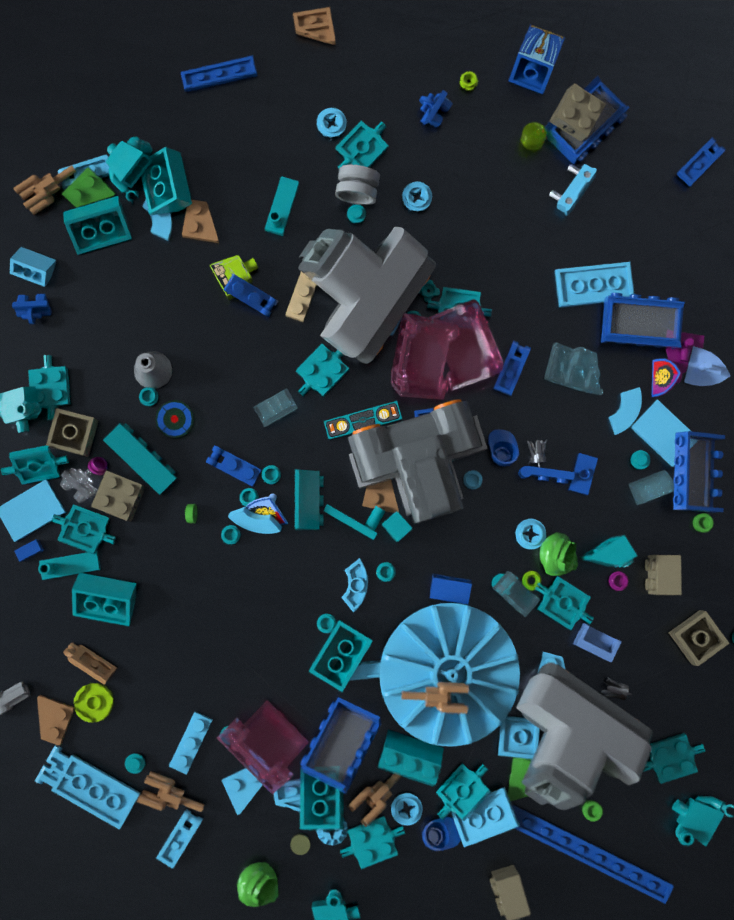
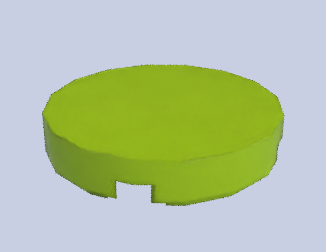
[74,683,114,723]

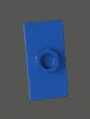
[569,453,598,495]

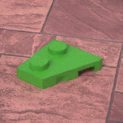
[62,166,115,207]
[508,757,532,802]

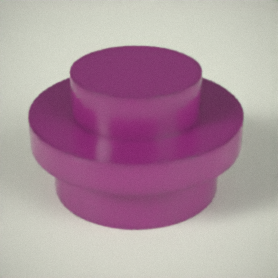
[88,457,107,475]
[609,571,629,591]

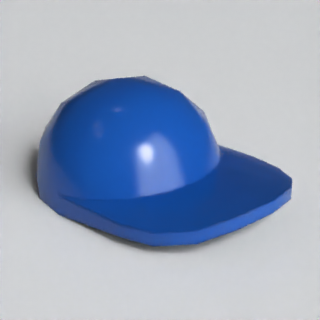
[488,429,519,467]
[422,817,461,851]

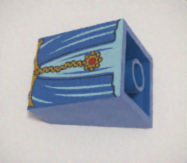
[509,25,565,94]

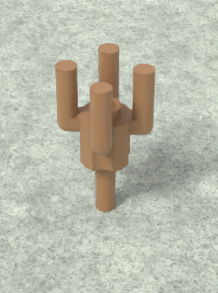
[13,165,76,215]
[401,682,469,714]
[137,771,205,812]
[347,774,402,827]

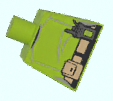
[210,255,258,300]

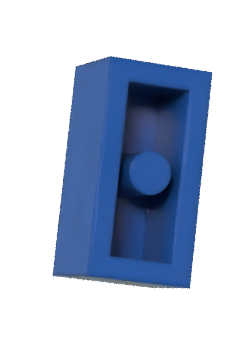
[14,540,44,562]

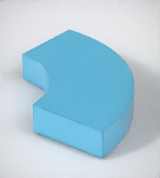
[142,200,172,241]
[609,387,642,435]
[228,507,282,534]
[342,558,368,612]

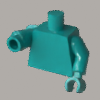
[106,136,153,202]
[0,386,41,433]
[672,796,734,846]
[312,890,361,920]

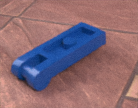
[677,137,726,186]
[223,273,278,317]
[493,340,531,396]
[206,445,262,487]
[518,466,575,484]

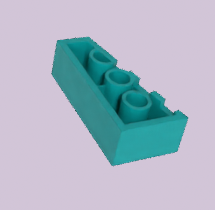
[103,422,176,495]

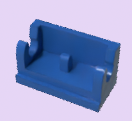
[430,573,472,605]

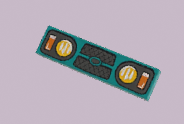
[324,401,402,440]

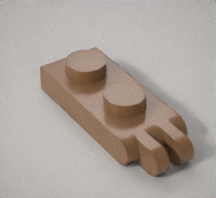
[64,643,117,685]

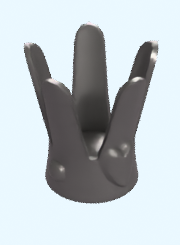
[527,439,547,468]
[601,678,632,700]

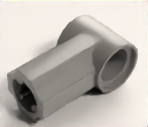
[0,681,31,715]

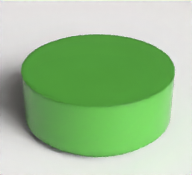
[185,504,197,523]
[693,513,714,533]
[582,800,603,821]

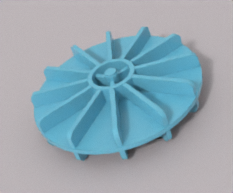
[379,603,520,746]

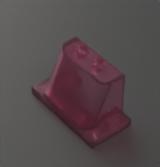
[217,701,308,794]

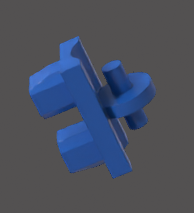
[419,90,452,127]
[12,294,52,324]

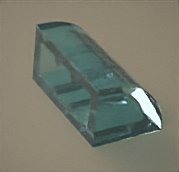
[253,388,298,427]
[628,470,674,505]

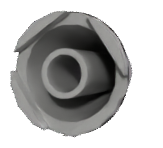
[134,351,172,389]

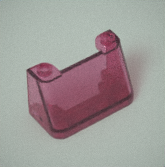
[423,299,503,391]
[391,313,460,400]

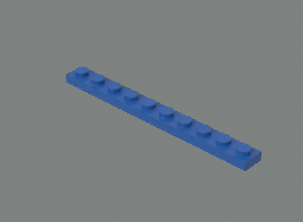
[511,803,674,904]

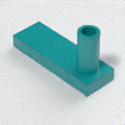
[265,176,299,236]
[323,504,386,540]
[38,551,101,580]

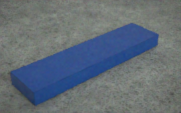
[181,56,258,92]

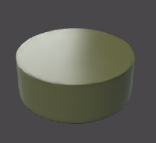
[291,833,311,855]

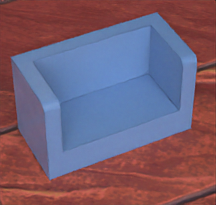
[573,623,621,663]

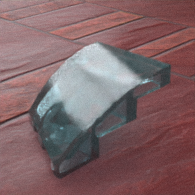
[544,343,603,395]

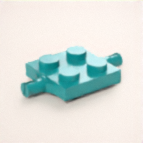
[336,121,389,169]
[427,287,492,330]
[296,344,350,397]
[28,355,70,420]
[1,445,69,484]
[51,504,116,555]
[535,576,594,630]
[643,733,705,784]
[436,763,491,821]
[340,816,405,869]

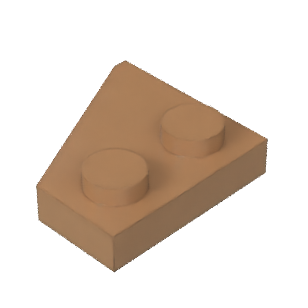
[293,7,336,44]
[182,200,219,243]
[362,480,399,513]
[37,695,75,746]

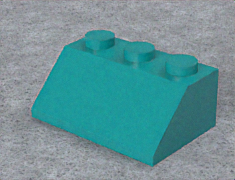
[141,147,192,215]
[63,196,132,255]
[295,470,324,530]
[580,535,637,568]
[72,573,136,626]
[309,620,373,692]
[377,730,444,786]
[300,766,344,830]

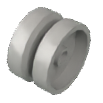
[335,165,380,205]

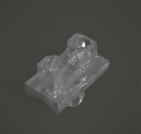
[60,468,98,503]

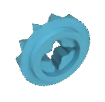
[317,108,347,138]
[402,182,432,212]
[515,519,546,549]
[391,793,423,825]
[316,819,348,846]

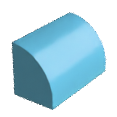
[10,247,56,287]

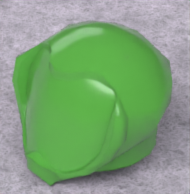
[540,532,578,576]
[237,862,279,907]

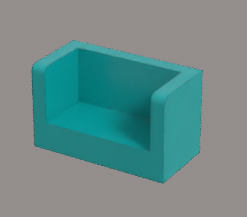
[381,512,412,542]

